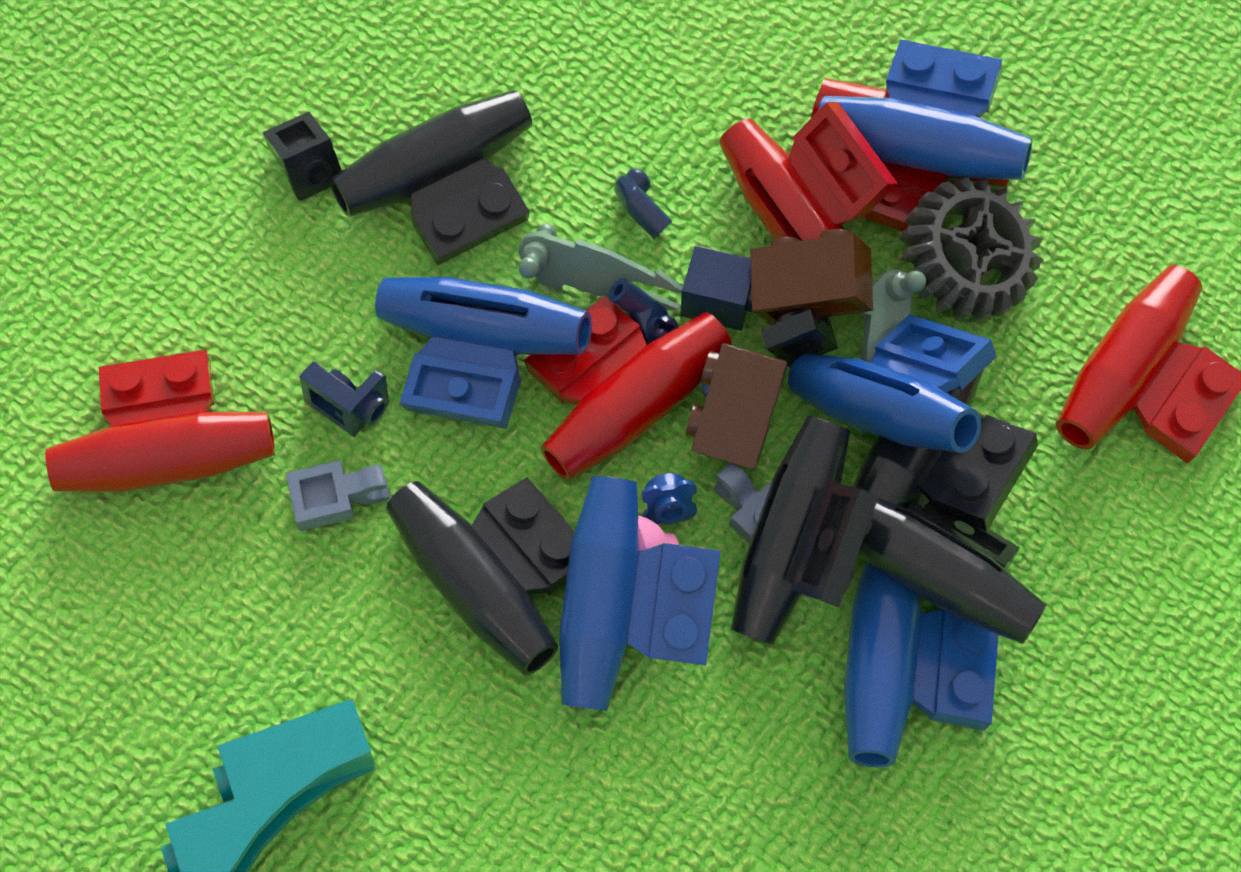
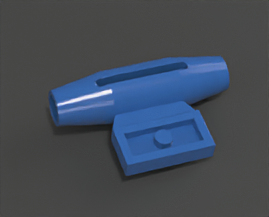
[819,39,1033,180]
[375,277,592,429]
[788,314,997,453]
[559,476,721,711]
[844,561,998,768]

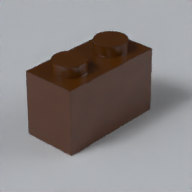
[750,229,873,325]
[685,343,789,469]

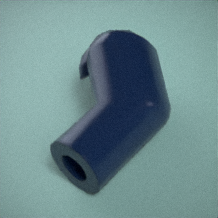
[614,168,672,239]
[609,278,679,344]

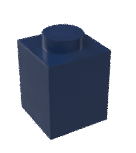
[680,245,756,331]

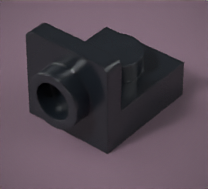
[262,112,342,200]
[761,309,838,368]

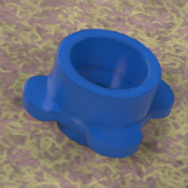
[641,473,697,525]

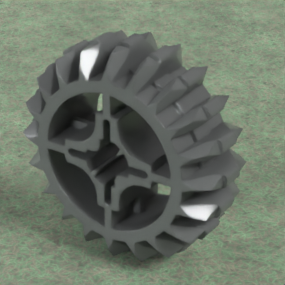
[899,177,1044,322]

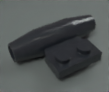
[330,90,532,266]
[853,369,1038,531]
[730,416,879,645]
[386,477,575,676]
[858,493,1047,644]

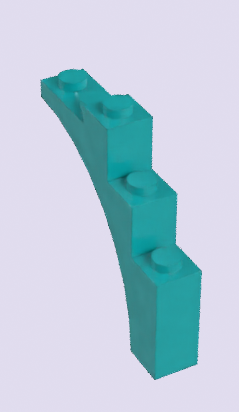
[161,699,375,872]

